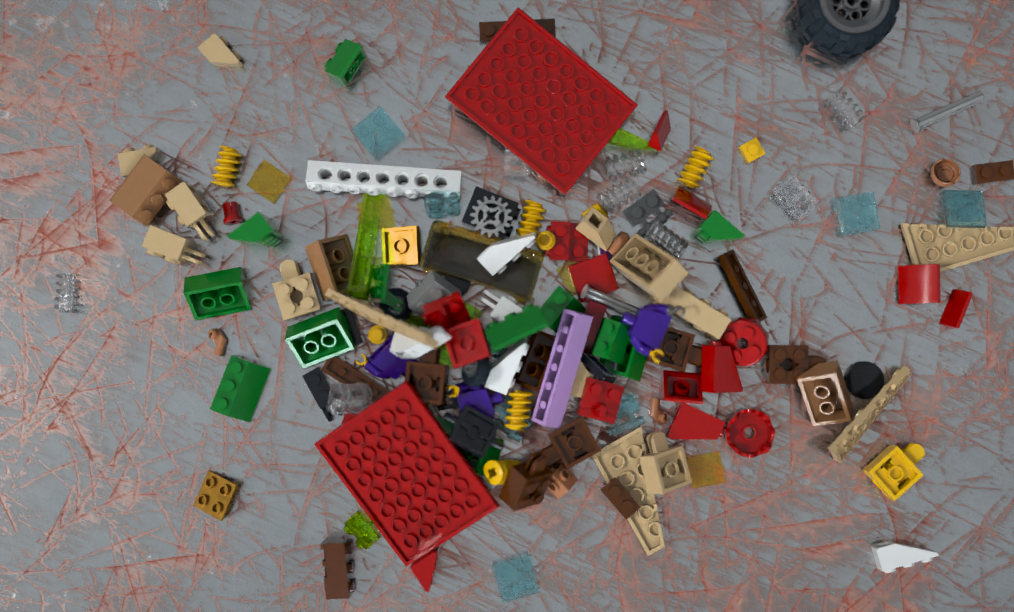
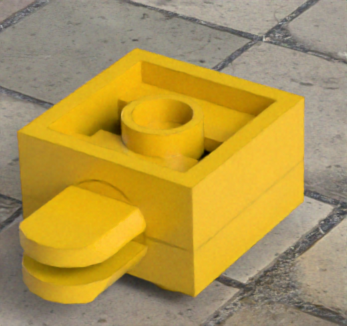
[863,443,925,501]

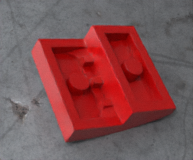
[672,186,712,219]
[568,252,619,302]
[898,264,941,304]

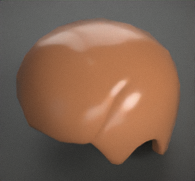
[930,159,961,188]

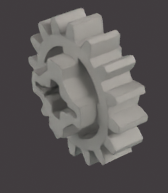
[470,195,512,238]

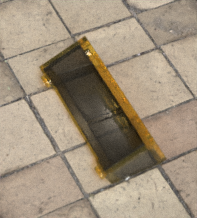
[419,219,545,303]

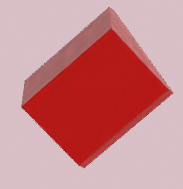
[660,370,703,404]
[410,547,439,592]

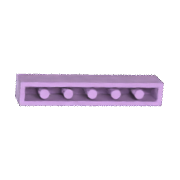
[531,308,593,428]

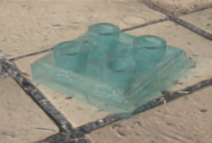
[351,106,405,160]
[942,190,987,228]
[834,191,881,236]
[492,554,540,603]

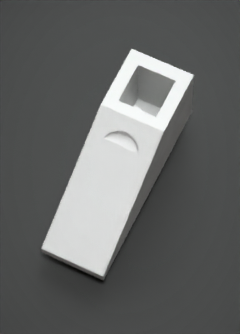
[477,232,537,276]
[389,326,451,359]
[484,337,529,395]
[871,541,939,573]

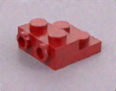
[546,221,588,262]
[422,291,471,330]

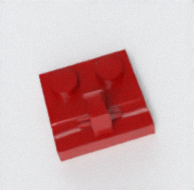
[444,318,492,369]
[577,377,624,424]

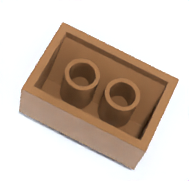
[110,154,181,227]
[305,234,365,301]
[797,360,853,426]

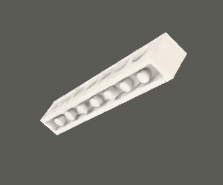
[305,160,462,201]

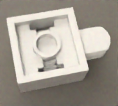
[478,289,525,323]

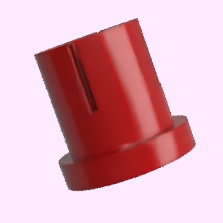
[222,201,243,225]

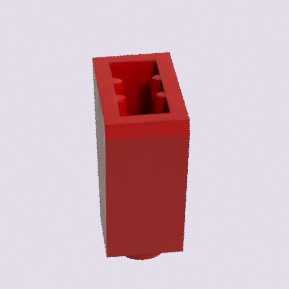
[701,341,743,393]
[666,402,726,440]

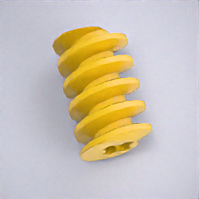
[210,145,242,188]
[677,146,715,189]
[514,200,547,241]
[504,390,533,431]
[483,460,521,485]

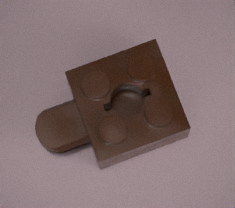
[646,327,702,372]
[765,345,826,384]
[405,347,449,405]
[540,416,601,470]
[499,451,553,511]

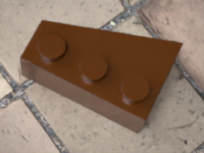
[320,537,355,600]

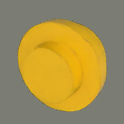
[536,231,556,250]
[368,325,387,344]

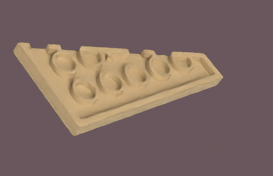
[900,223,1014,272]
[325,288,440,349]
[828,365,912,464]
[592,426,665,556]

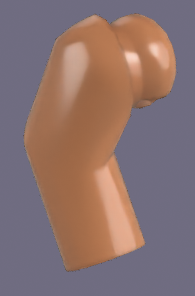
[607,232,630,256]
[208,328,227,356]
[650,398,669,424]

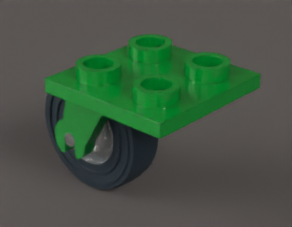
[370,264,412,321]

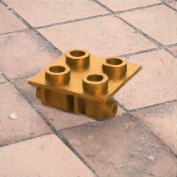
[193,470,239,521]

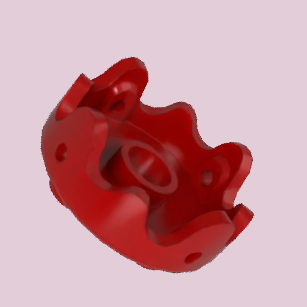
[719,317,769,366]
[725,409,775,458]

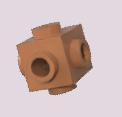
[547,463,578,499]

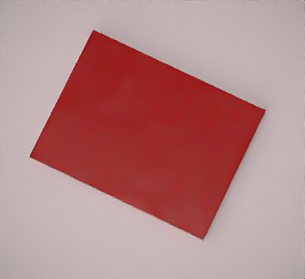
[445,7,638,195]
[314,380,499,566]

